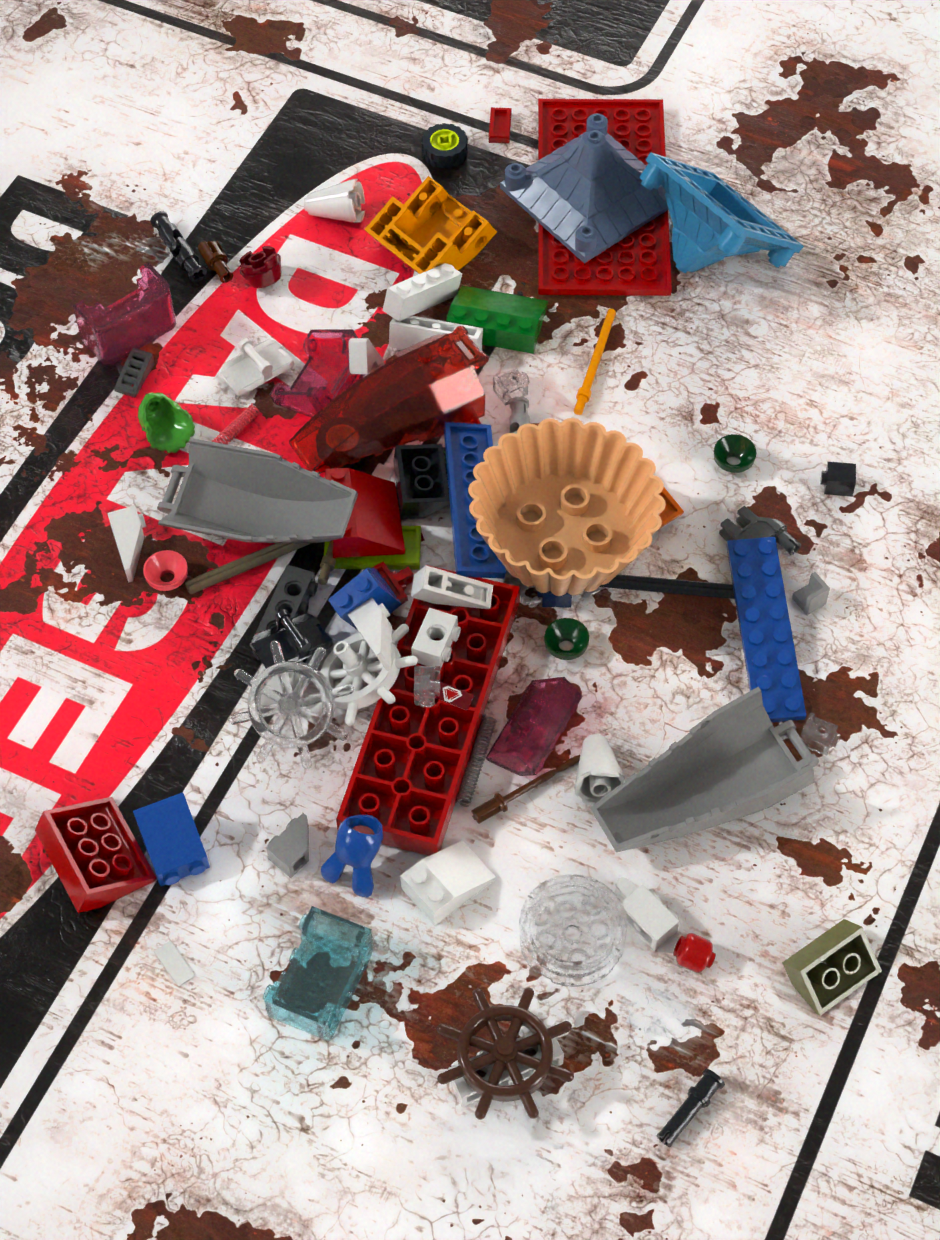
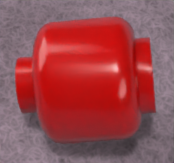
[673,933,716,973]

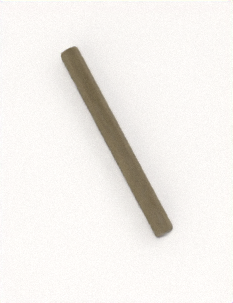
[185,543,309,594]

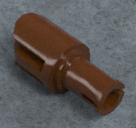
[198,241,233,283]

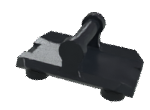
[250,609,333,672]

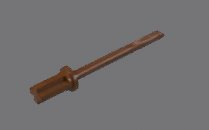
[471,755,580,824]

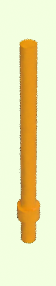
[574,309,616,415]

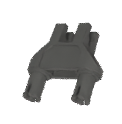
[719,506,801,555]

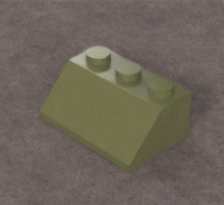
[782,919,882,1016]

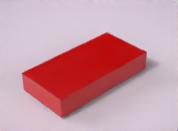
[489,107,512,144]

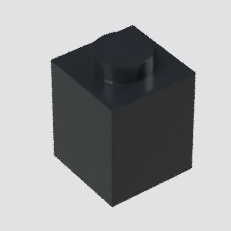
[820,462,856,497]

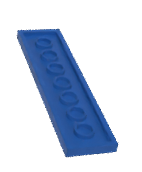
[444,422,506,579]
[726,537,806,722]

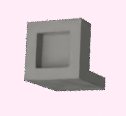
[792,572,830,615]

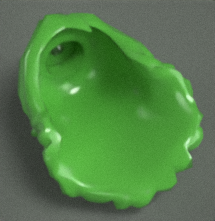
[138,392,195,453]

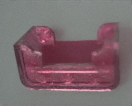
[269,329,365,423]

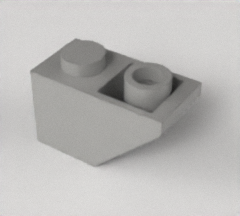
[266,813,309,878]

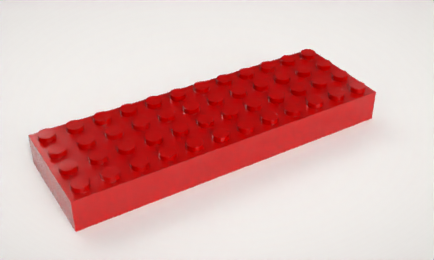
[336,565,520,856]

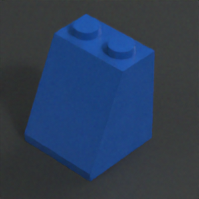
[328,568,402,630]
[133,792,210,887]

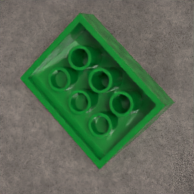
[446,285,548,354]

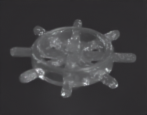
[228,641,354,769]

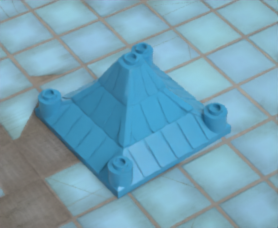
[640,152,804,273]

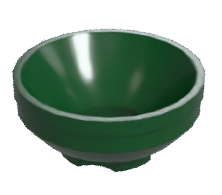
[713,434,757,473]
[544,618,589,660]

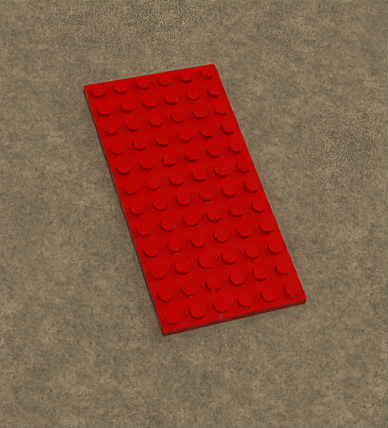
[538,99,672,296]

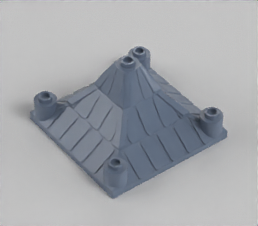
[500,114,669,263]

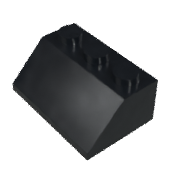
[393,444,450,519]

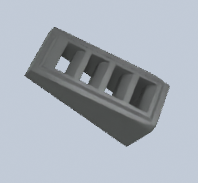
[114,348,155,397]

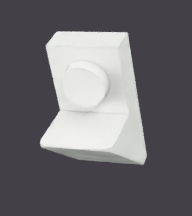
[348,338,390,376]

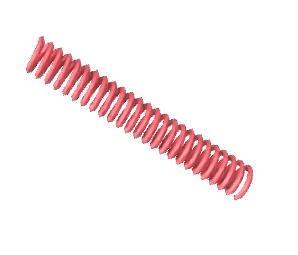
[212,403,260,445]

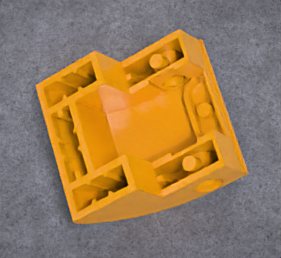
[364,176,497,274]

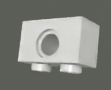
[411,608,461,670]

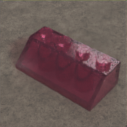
[486,677,583,776]

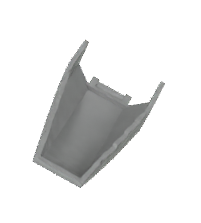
[590,687,819,852]

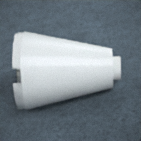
[303,179,365,223]
[574,734,626,806]

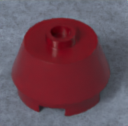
[239,246,281,288]

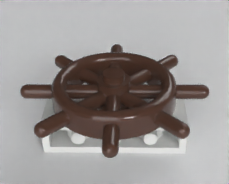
[437,987,574,1120]

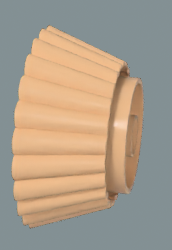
[468,418,666,596]

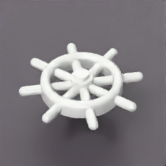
[304,624,418,726]

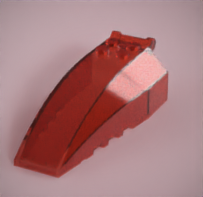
[289,326,489,474]

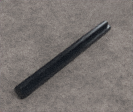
[599,574,735,599]

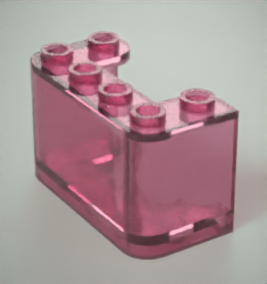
[73,262,176,365]

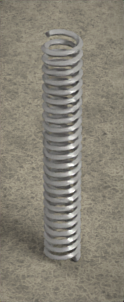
[456,714,497,807]

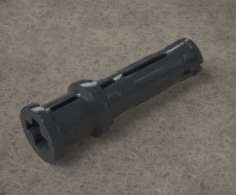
[656,1068,725,1147]

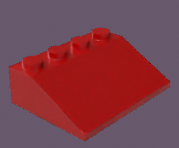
[325,468,405,558]
[35,797,157,913]

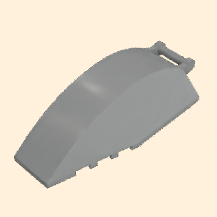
[157,438,358,544]

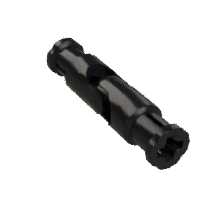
[150,211,207,282]

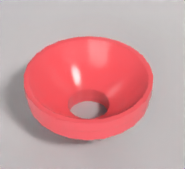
[143,550,188,591]

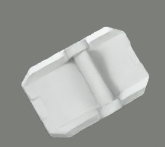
[220,338,295,396]

